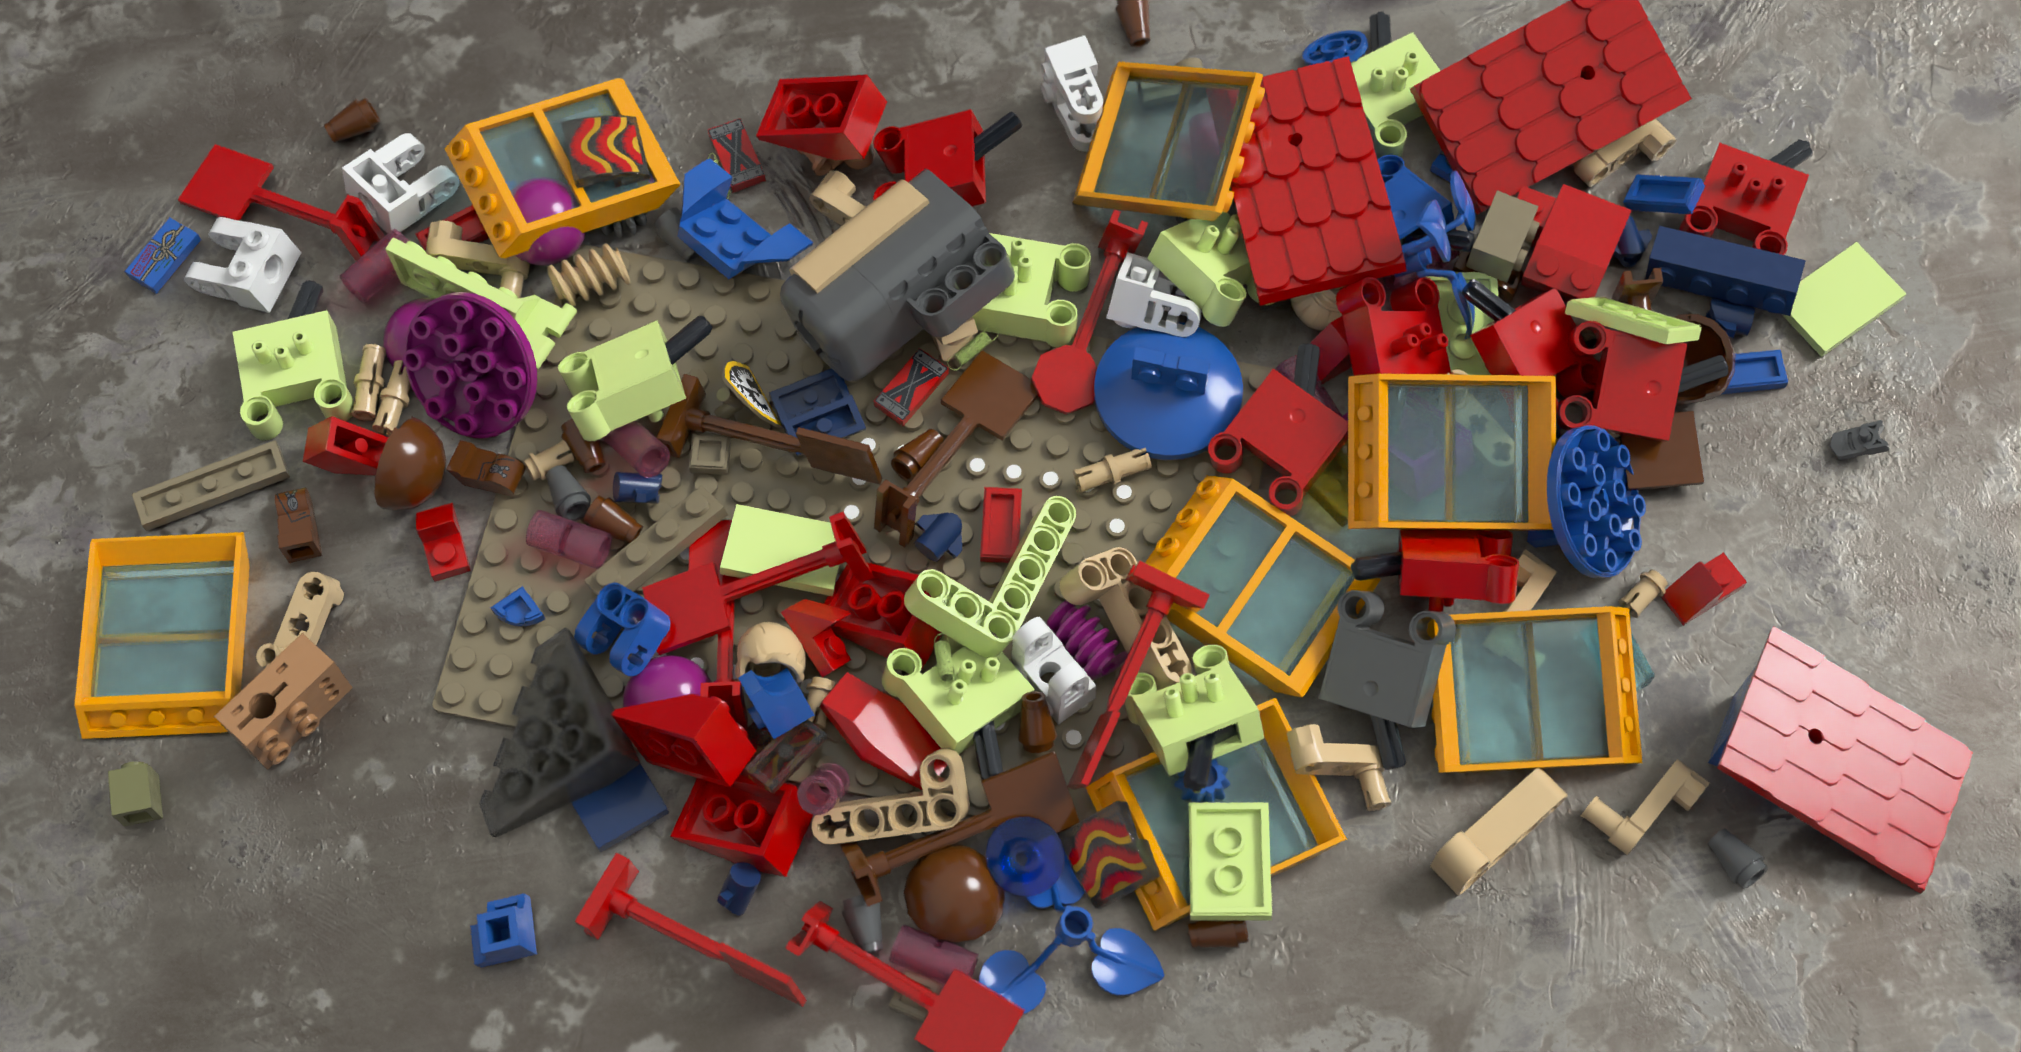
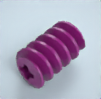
[1046,600,1128,680]

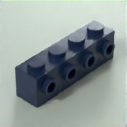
[1645,226,1806,316]

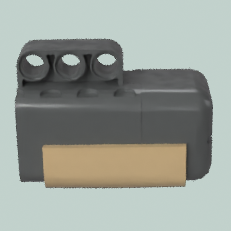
[780,169,1015,381]

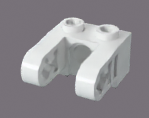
[1041,36,1103,152]
[342,133,460,238]
[184,217,302,313]
[1106,253,1202,337]
[1011,617,1096,725]

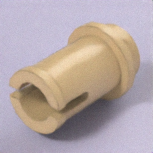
[523,440,574,481]
[1619,569,1668,618]
[802,677,835,729]

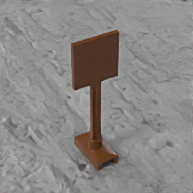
[1612,268,1704,491]
[874,350,1038,548]
[657,374,883,485]
[840,751,1080,907]

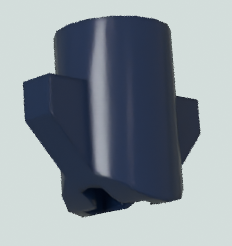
[1613,216,1652,268]
[1705,298,1755,338]
[613,472,662,504]
[914,513,963,562]
[717,862,762,916]

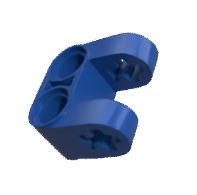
[574,582,671,677]

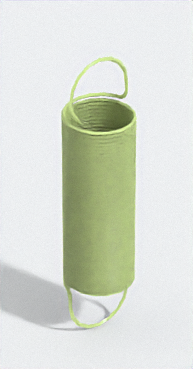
[948,326,999,370]
[934,633,955,690]

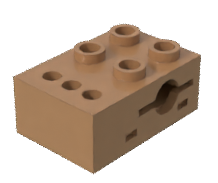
[214,633,353,770]

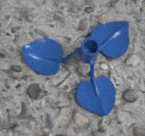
[1394,171,1476,340]
[978,835,1164,1014]

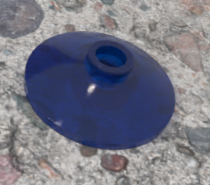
[985,817,1065,897]

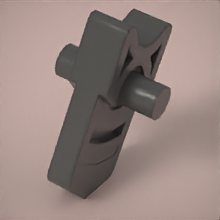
[1830,420,1890,460]

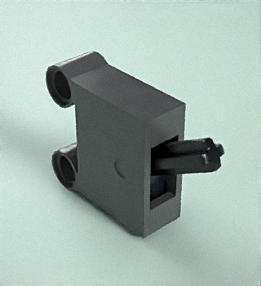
[1319,590,1456,770]

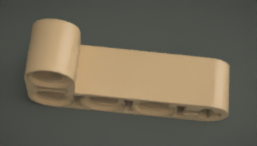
[1060,547,1192,691]
[812,748,970,844]
[1430,768,1568,896]

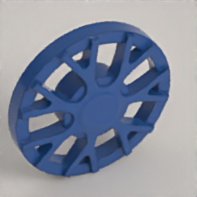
[1302,30,1368,66]

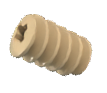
[547,243,631,307]

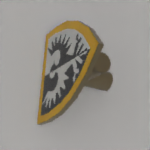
[714,361,781,428]

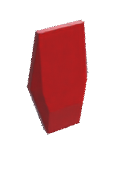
[819,672,948,791]

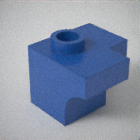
[738,668,815,739]
[470,893,537,968]

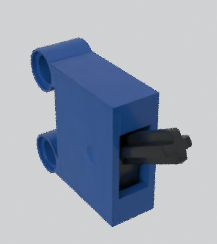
[1377,155,1475,252]

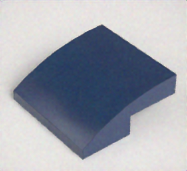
[769,368,866,457]
[565,752,669,853]

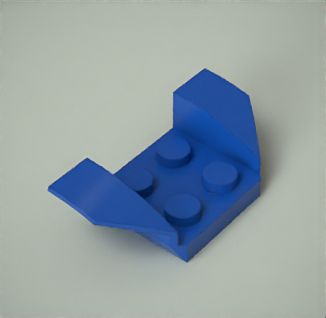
[677,158,813,279]

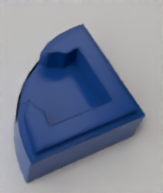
[490,586,545,626]

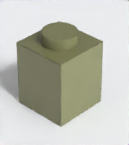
[108,761,163,827]

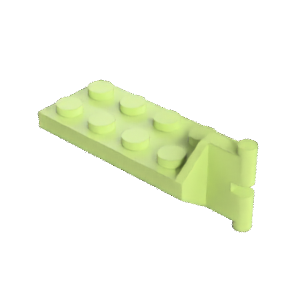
[385,238,577,371]

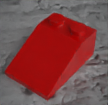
[756,75,887,160]
[1521,184,1632,302]
[824,563,942,669]
[611,694,756,787]
[670,775,817,877]

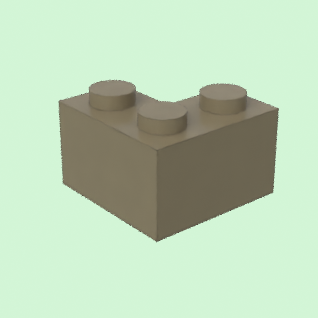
[1466,191,1540,283]

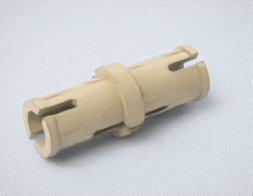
[351,344,386,421]
[372,360,411,435]
[1073,448,1152,493]

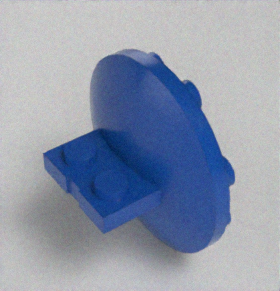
[1094,322,1243,460]
[1527,425,1646,578]

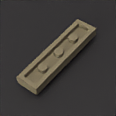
[132,440,290,531]
[584,485,728,596]

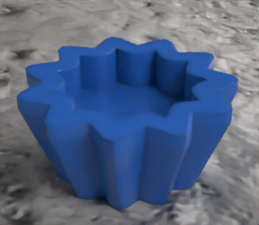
[1174,757,1231,803]

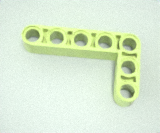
[904,496,1076,658]

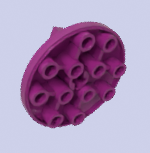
[403,292,537,438]

